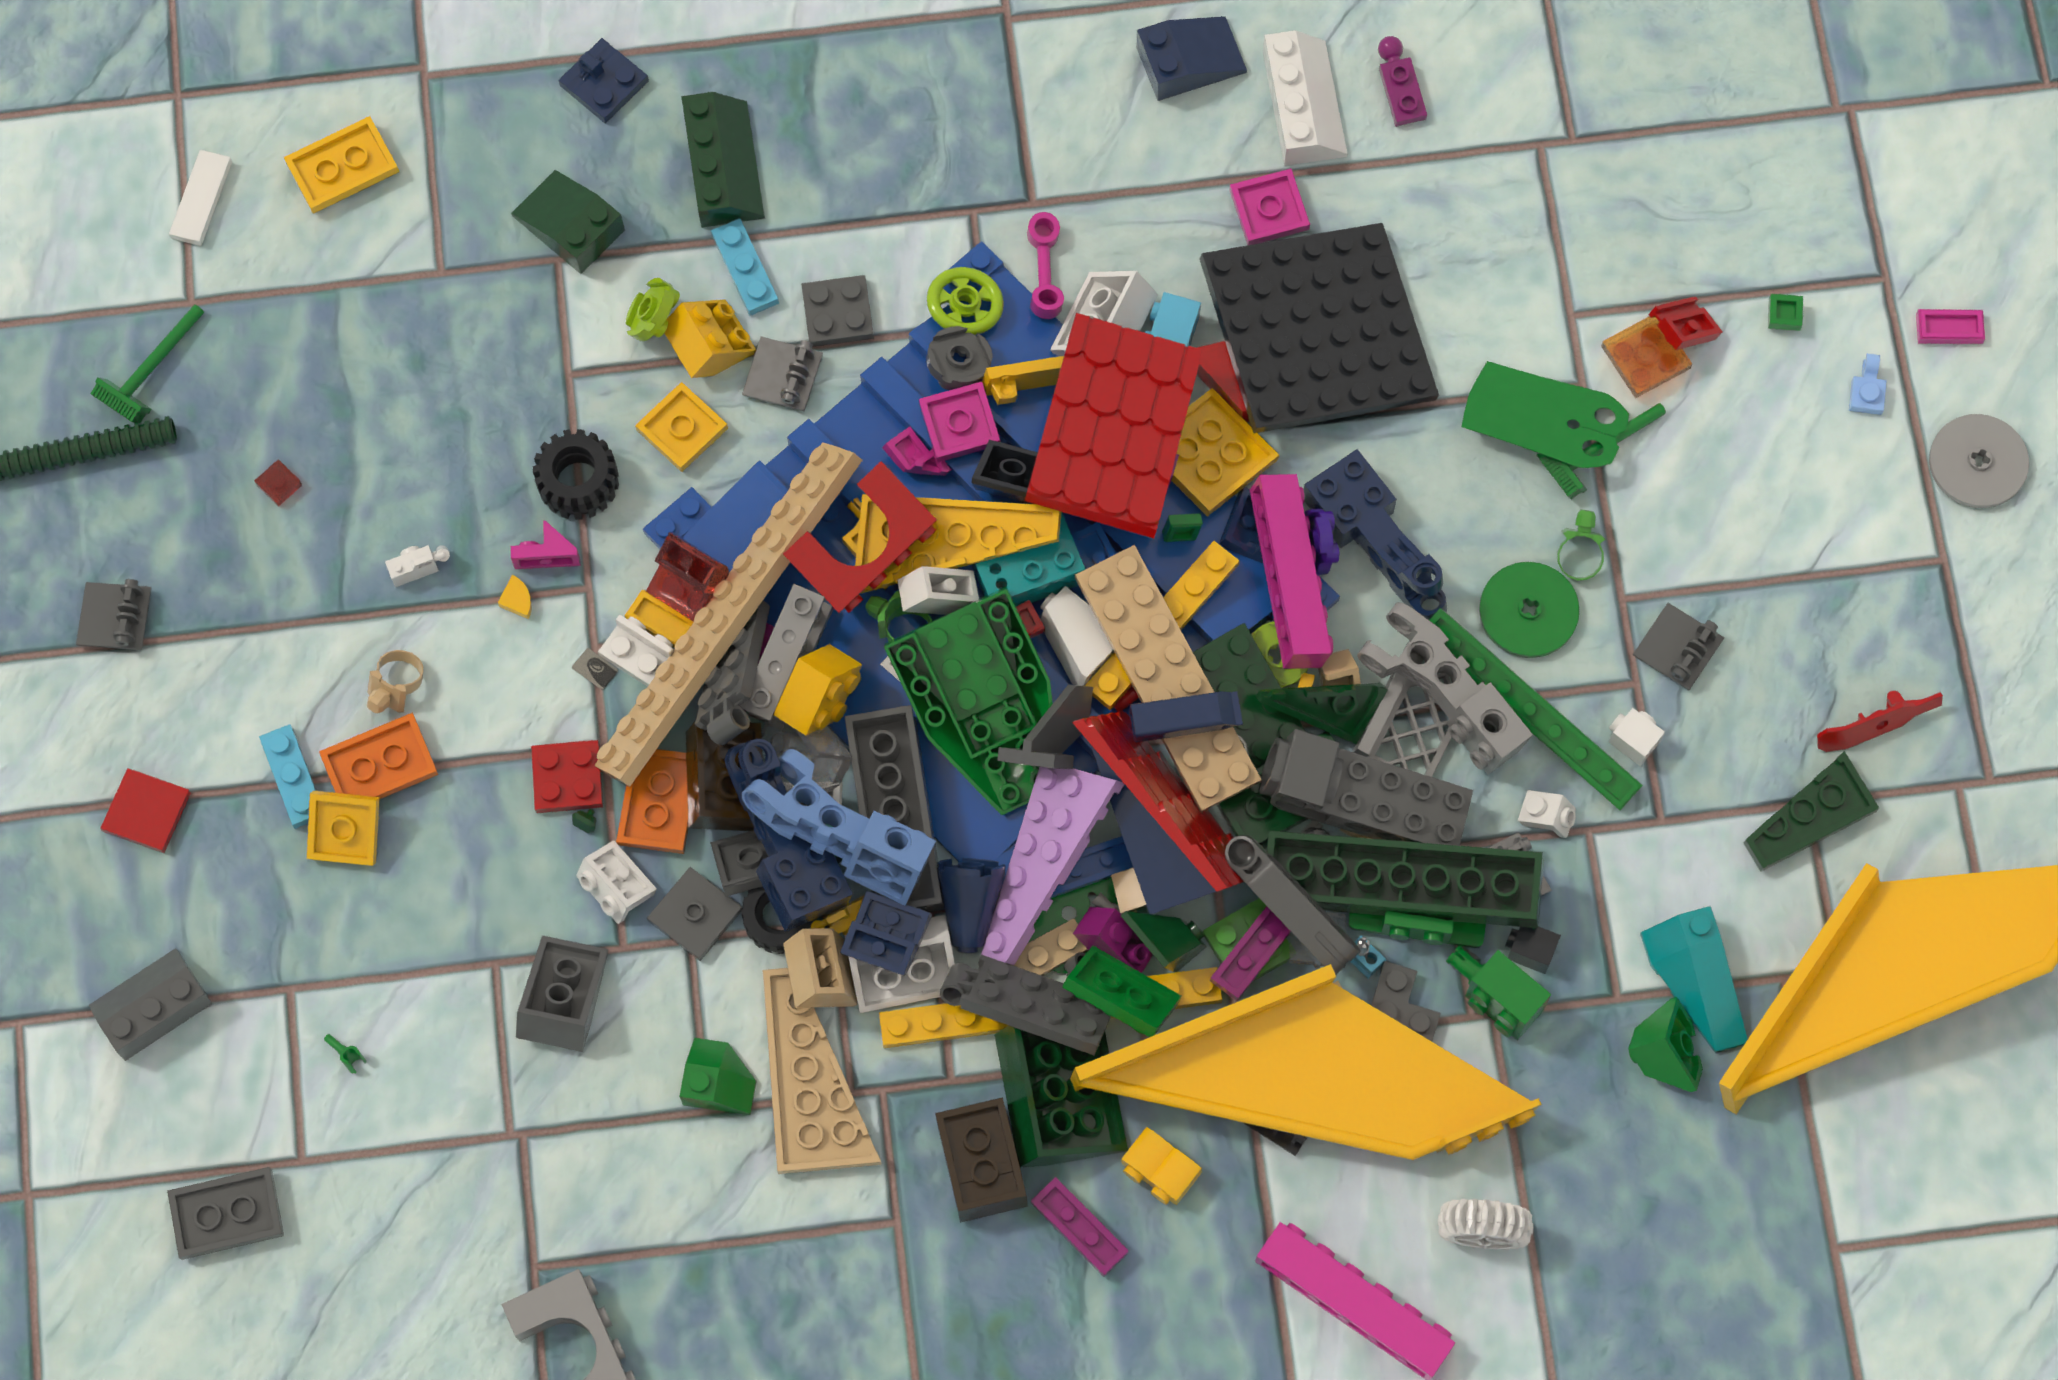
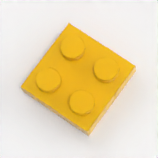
[635,382,728,472]
[307,791,380,866]

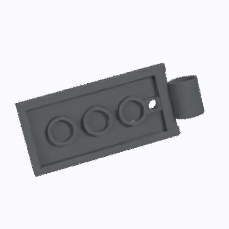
[695,601,770,746]
[940,955,1111,1056]

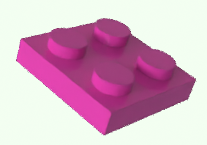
[1229,168,1310,245]
[919,382,1000,463]

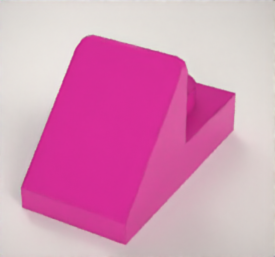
[511,520,581,569]

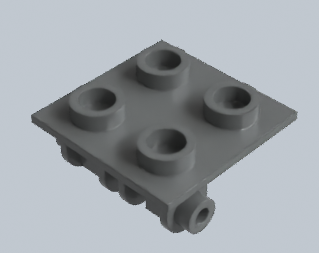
[76,579,152,650]
[1633,603,1724,690]

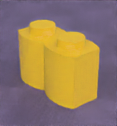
[1121,1127,1202,1205]

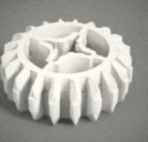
[1438,1198,1533,1250]

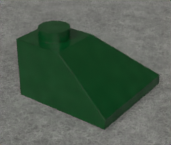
[1121,911,1207,972]

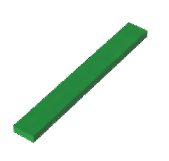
[1429,608,1643,811]

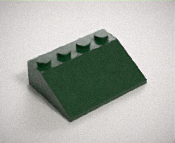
[994,1025,1128,1168]

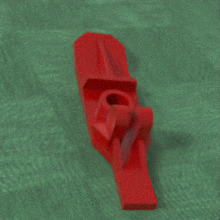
[1817,691,1943,752]

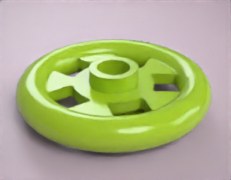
[927,267,1004,335]

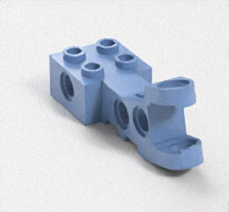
[742,749,936,906]

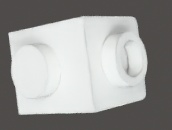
[1518,790,1576,838]

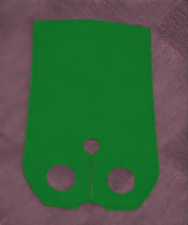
[1461,361,1629,468]

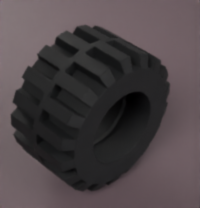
[533,429,619,520]

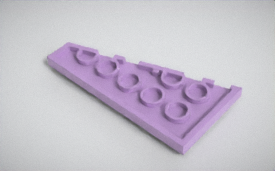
[981,767,1124,965]

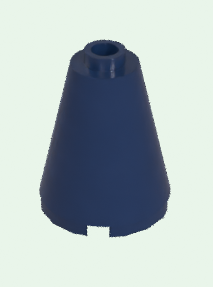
[937,858,1005,953]

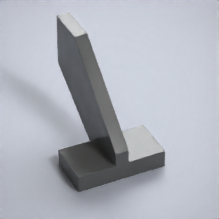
[997,685,1093,769]

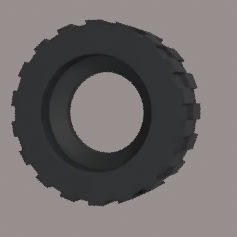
[741,886,818,954]

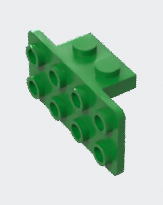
[1348,911,1486,948]

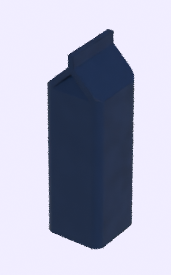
[1129,691,1243,743]

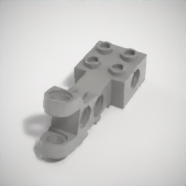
[1357,602,1533,775]

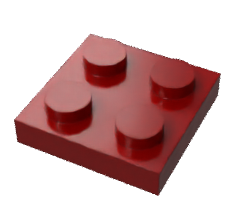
[531,740,603,813]

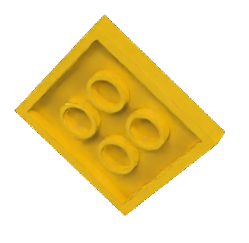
[1171,388,1279,517]

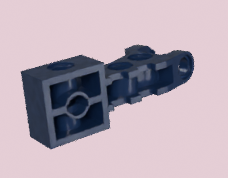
[1303,449,1447,620]
[725,739,853,932]

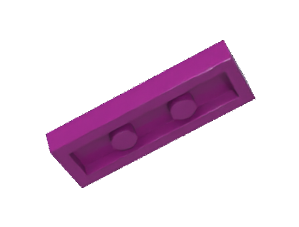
[1210,906,1291,1001]
[1031,1177,1129,1277]

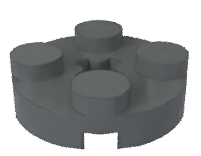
[926,326,993,390]

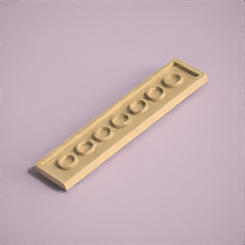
[1075,545,1262,813]

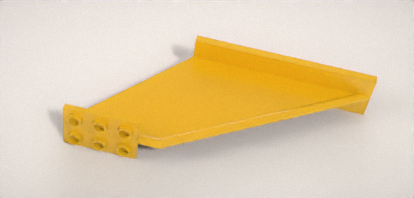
[1719,863,2058,1115]
[1070,964,1542,1160]

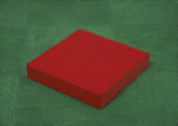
[100,768,191,853]

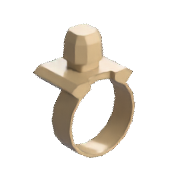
[367,650,423,713]

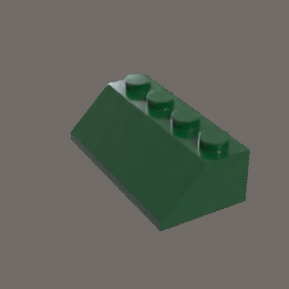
[681,92,765,228]

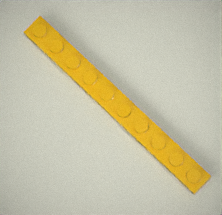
[879,967,1222,1049]

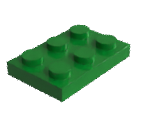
[1062,946,1182,1037]

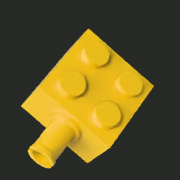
[773,644,862,736]

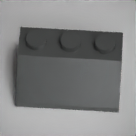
[89,948,213,1061]

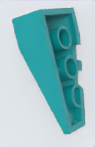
[1640,906,1748,1053]

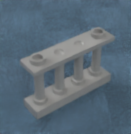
[740,584,834,729]

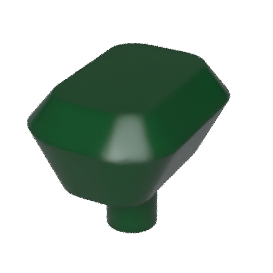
[572,809,597,833]

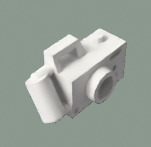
[385,545,450,588]

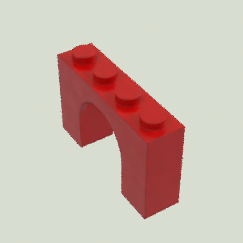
[783,461,937,613]

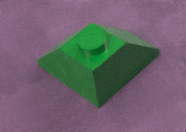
[1628,997,1703,1092]
[679,1038,756,1115]

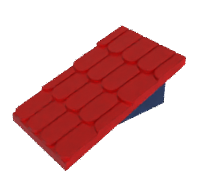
[1025,313,1203,539]
[1072,711,1245,915]

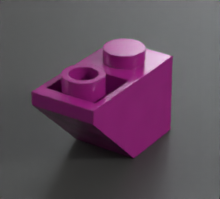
[1073,907,1153,973]

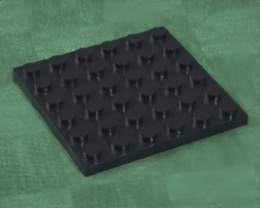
[1199,223,1439,433]

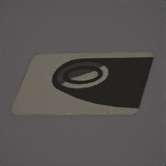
[572,648,618,689]

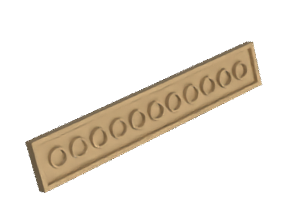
[595,442,863,787]

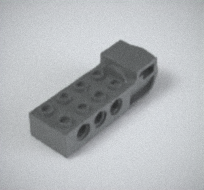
[1259,729,1473,846]

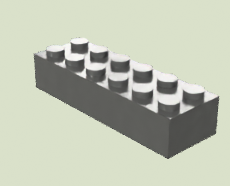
[845,705,945,912]

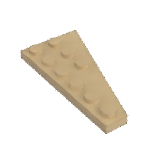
[763,968,882,1174]

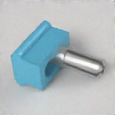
[1350,935,1387,979]

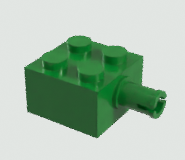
[1446,945,1551,1041]

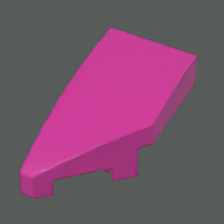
[882,427,951,476]

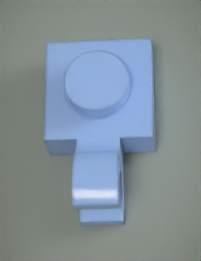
[1849,353,1887,415]

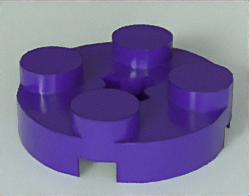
[1304,509,1340,575]

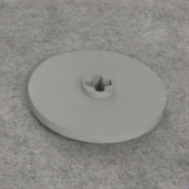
[1929,414,2029,508]

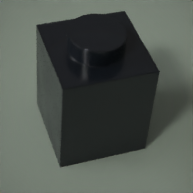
[1505,926,1561,974]

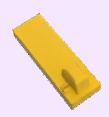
[982,356,1064,405]

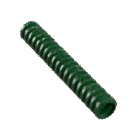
[0,416,177,481]

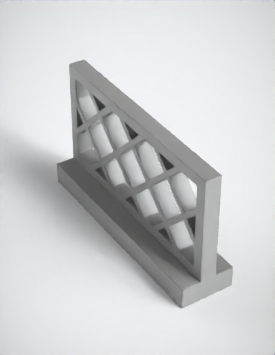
[1352,640,1452,777]

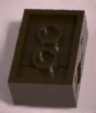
[685,720,763,831]
[935,1097,1028,1223]

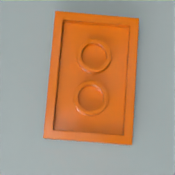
[319,712,439,799]
[616,749,689,854]

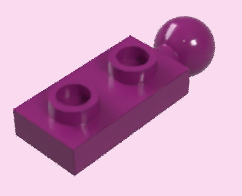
[1378,36,1427,127]

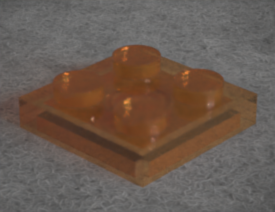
[1601,316,1692,399]

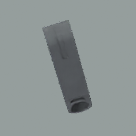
[1225,835,1361,975]

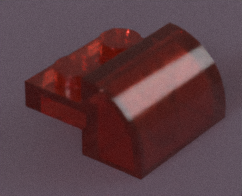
[646,532,729,622]

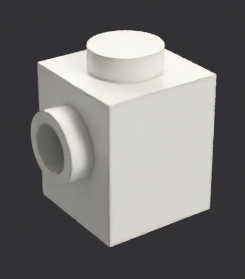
[1608,708,1665,767]

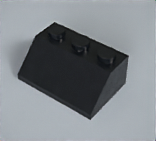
[971,439,1071,515]

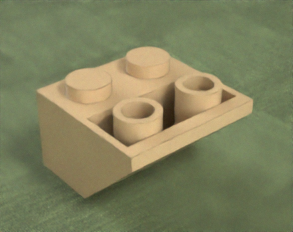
[783,928,858,1008]

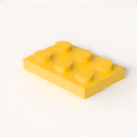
[284,116,399,214]

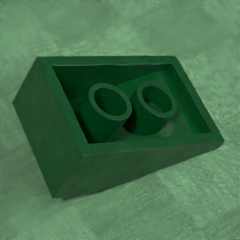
[511,170,625,274]

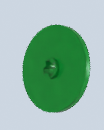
[1479,562,1579,658]

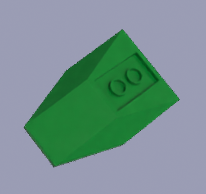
[884,586,1053,816]

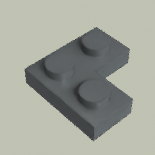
[1371,961,1441,1041]

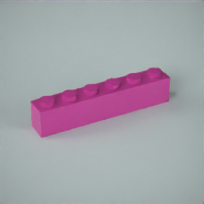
[1250,474,1333,669]
[1255,1222,1456,1380]

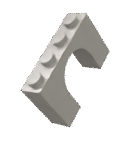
[501,1269,636,1380]

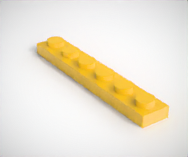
[1085,541,1239,710]

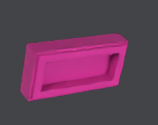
[1916,309,1985,344]

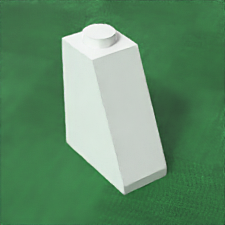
[1040,586,1114,686]

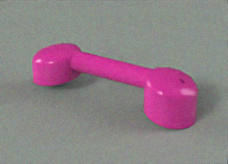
[1027,212,1064,319]

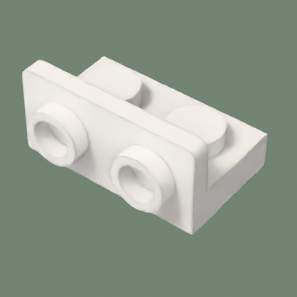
[598,615,674,687]
[576,840,657,924]

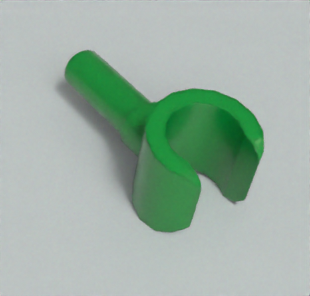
[324,1034,366,1073]

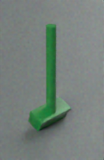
[90,304,204,423]
[1536,403,1666,500]

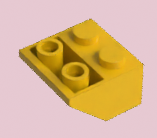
[664,299,756,378]

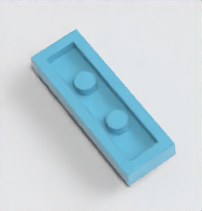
[711,218,779,316]
[259,724,317,829]

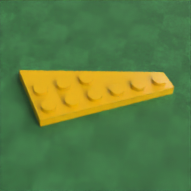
[855,494,1061,594]

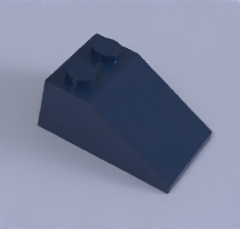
[1136,16,1247,101]

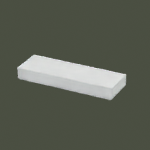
[169,150,232,246]

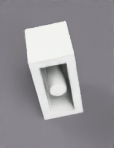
[897,566,979,615]

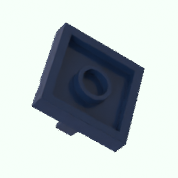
[558,38,649,124]

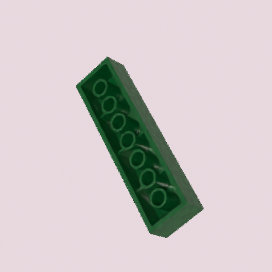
[1267,831,1544,928]

